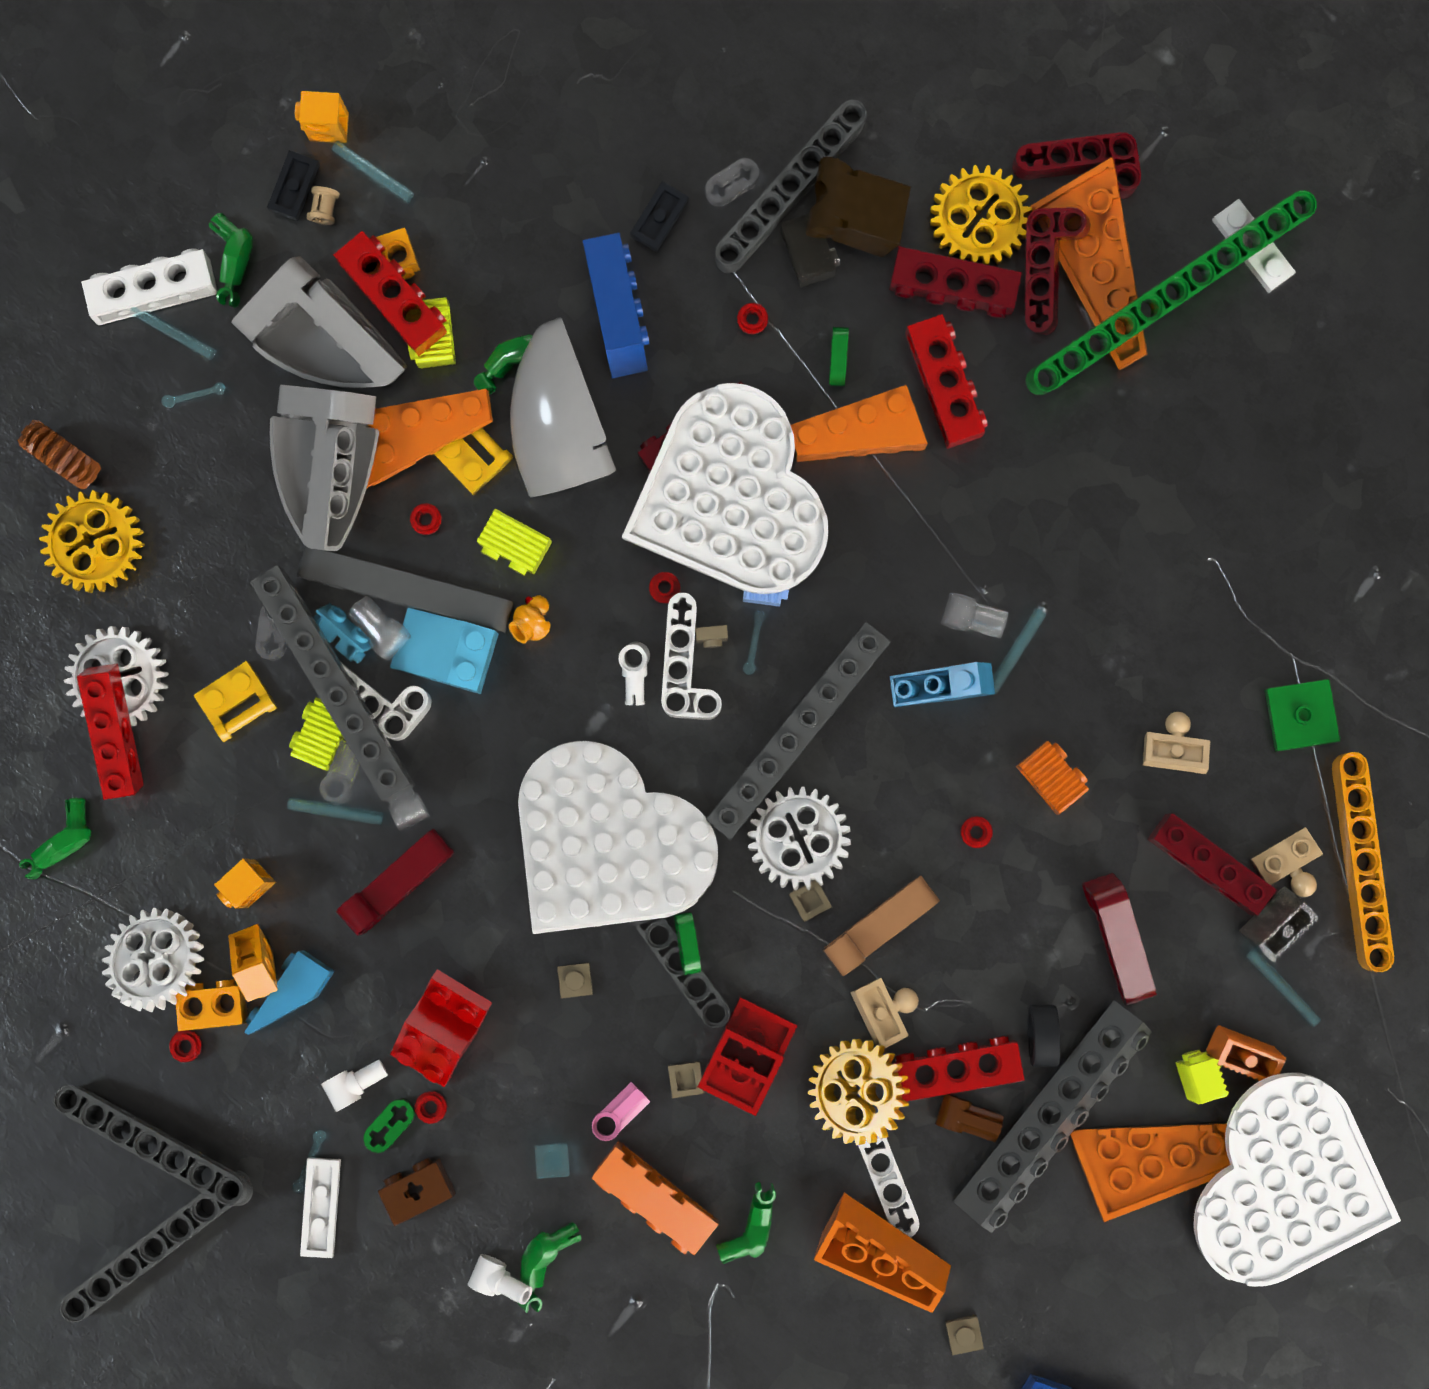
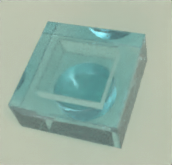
[535,1143,570,1179]

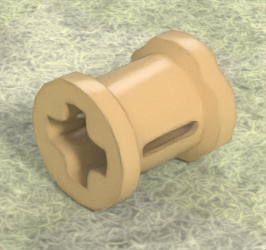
[306,186,340,225]

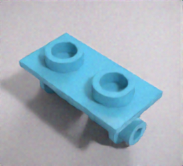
[314,603,377,664]

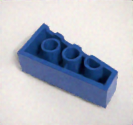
[583,233,649,379]

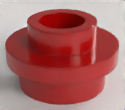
[737,303,768,335]
[410,503,442,535]
[649,572,681,604]
[960,816,993,848]
[169,1030,202,1062]
[415,1091,447,1124]

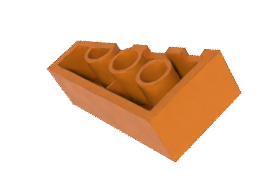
[791,385,928,462]
[591,1140,719,1256]

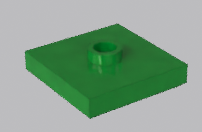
[1265,679,1340,752]

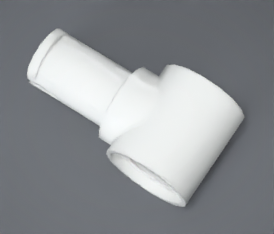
[618,642,650,705]
[321,1059,388,1112]
[468,1254,532,1305]

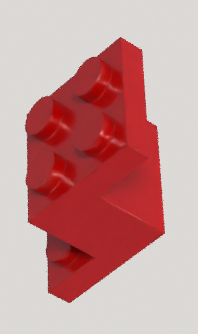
[390,969,492,1087]
[697,997,798,1116]

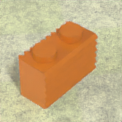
[1016,741,1089,815]
[1206,1025,1286,1081]

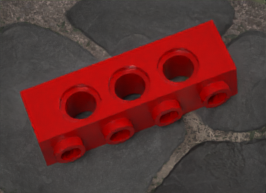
[333,231,447,357]
[905,314,988,449]
[77,663,144,800]
[891,1036,1025,1101]

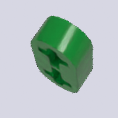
[829,327,849,386]
[674,912,701,975]
[363,1098,416,1153]

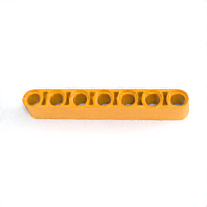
[1332,752,1394,972]

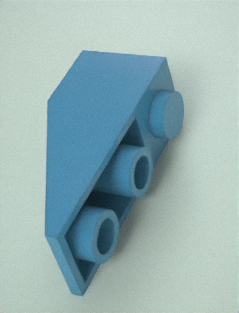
[890,662,995,707]
[245,950,335,1035]

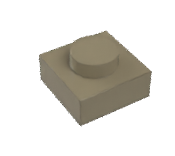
[695,625,728,648]
[789,880,832,922]
[557,962,593,998]
[668,1061,704,1098]
[945,1315,984,1355]

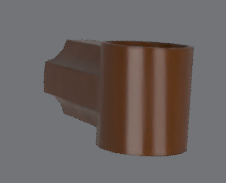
[935,1094,1004,1142]

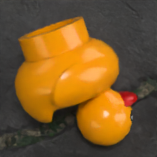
[509,595,551,643]

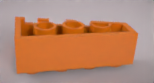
[814,1192,951,1313]

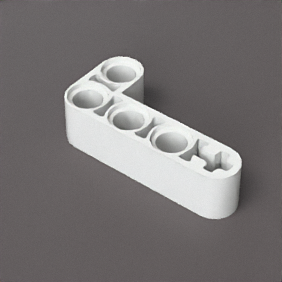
[661,592,722,720]
[341,662,432,741]

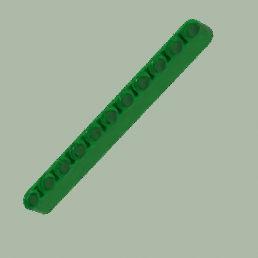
[1026,190,1317,395]

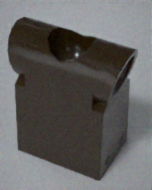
[805,157,911,258]

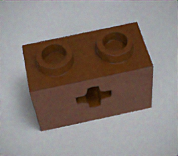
[378,1157,456,1226]

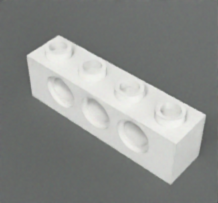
[81,249,218,326]

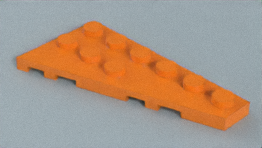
[1030,157,1148,370]
[366,389,493,489]
[1069,1123,1231,1222]

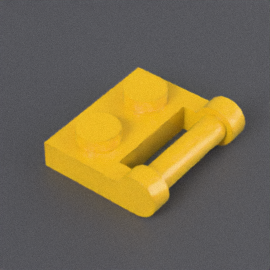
[434,428,514,496]
[193,661,278,743]

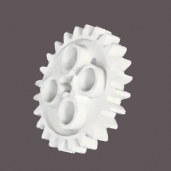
[64,626,169,726]
[747,787,851,890]
[102,908,204,1012]

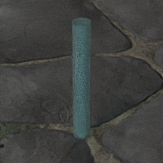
[331,141,414,203]
[131,307,216,360]
[993,609,1046,695]
[287,797,384,825]
[1246,948,1321,1027]

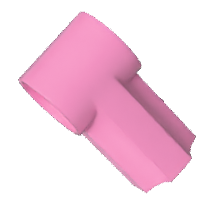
[592,1082,651,1141]

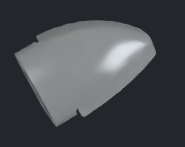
[231,256,407,388]
[510,317,616,498]
[269,385,379,551]

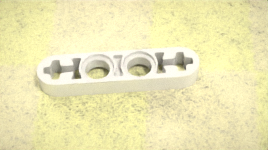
[858,1118,919,1238]

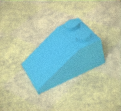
[390,608,499,694]

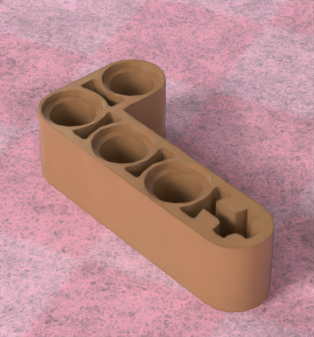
[822,875,940,976]

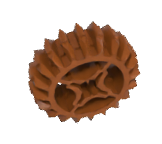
[17,420,101,489]

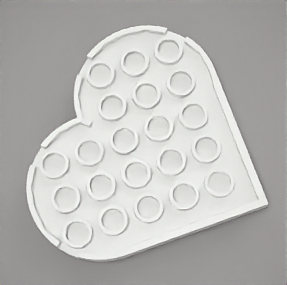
[622,383,828,594]
[518,741,718,934]
[1194,1073,1401,1287]

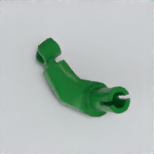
[209,213,253,308]
[474,334,533,396]
[19,798,92,880]
[716,1182,776,1264]
[518,1222,581,1313]

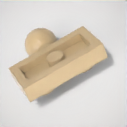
[1143,712,1210,774]
[1250,827,1323,897]
[850,978,919,1048]

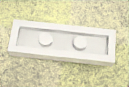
[1212,199,1296,293]
[300,1157,341,1258]

